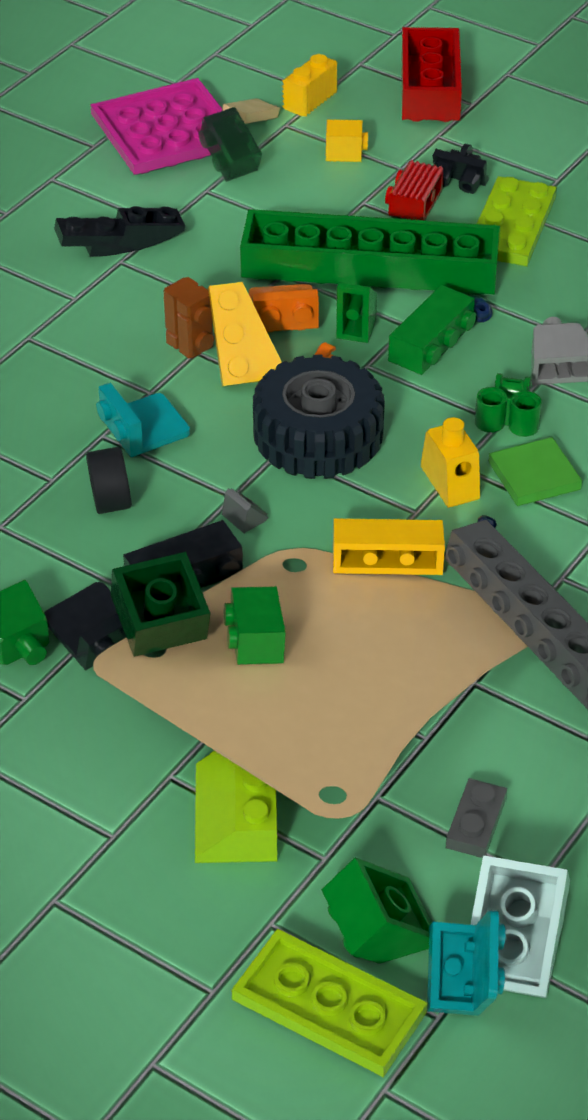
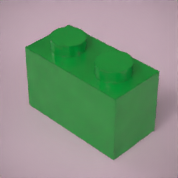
[224,586,286,665]

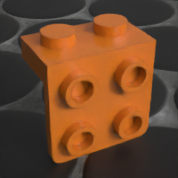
[249,284,319,332]

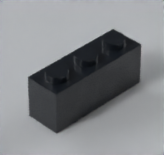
[123,520,243,588]

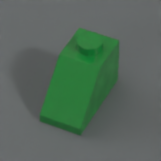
[336,282,377,343]

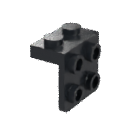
[44,582,126,671]

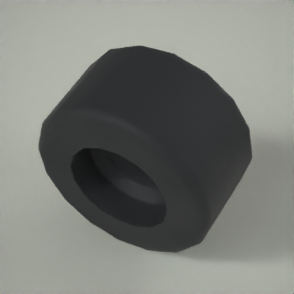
[86,447,132,514]

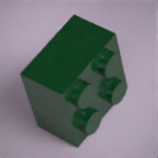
[110,552,211,657]

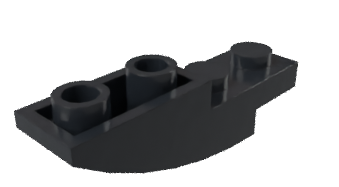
[54,206,185,257]

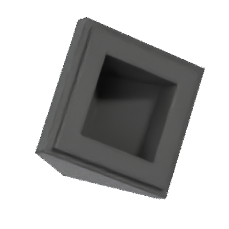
[222,488,268,533]

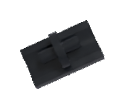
[432,143,489,194]

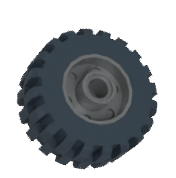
[253,355,385,479]

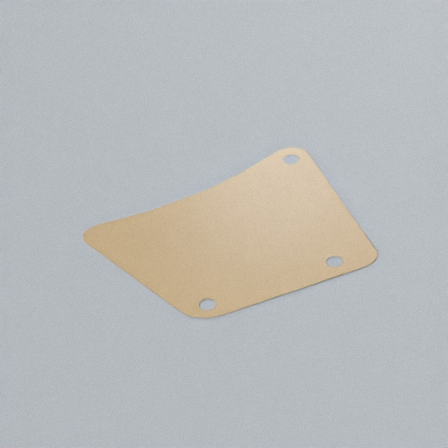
[93,548,528,819]

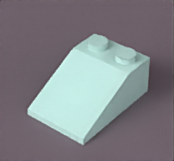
[471,855,570,998]

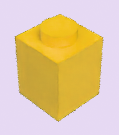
[326,119,368,162]

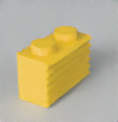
[282,54,337,117]

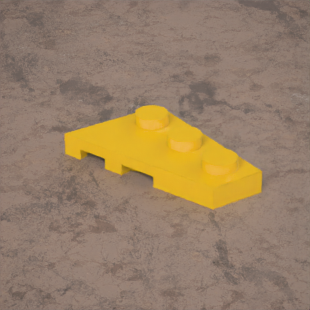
[208,282,282,387]

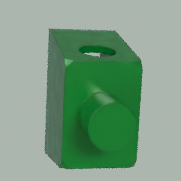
[0,580,50,665]

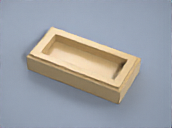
[221,98,280,124]

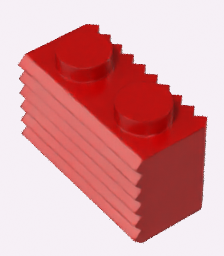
[385,160,444,221]

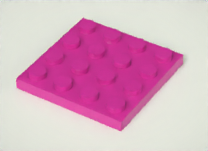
[90,78,244,175]

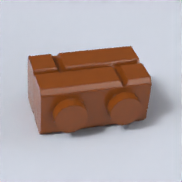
[164,277,214,358]

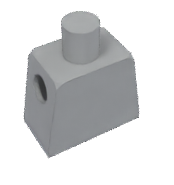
[531,317,588,385]

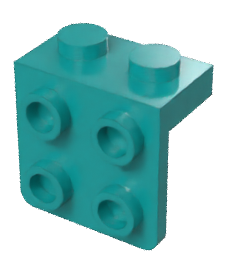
[96,382,190,457]
[427,910,506,1016]

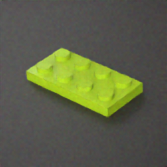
[477,176,557,266]
[231,928,428,1077]

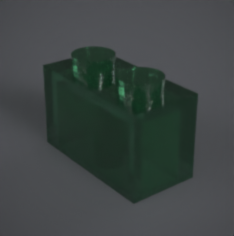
[199,107,262,182]

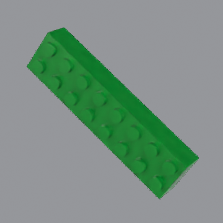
[240,209,500,295]

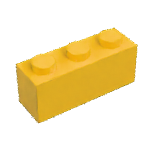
[333,518,445,575]

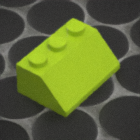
[195,751,277,863]

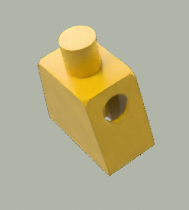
[421,417,480,508]

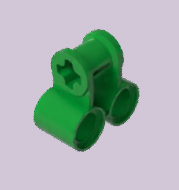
[475,373,542,437]

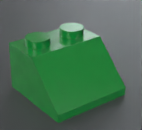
[321,857,432,964]

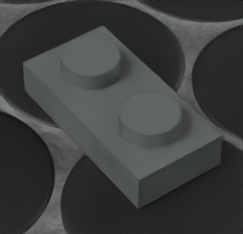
[446,778,508,858]

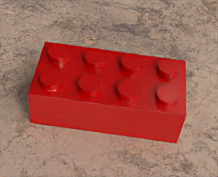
[401,27,462,122]

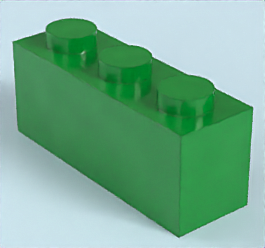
[388,285,476,375]

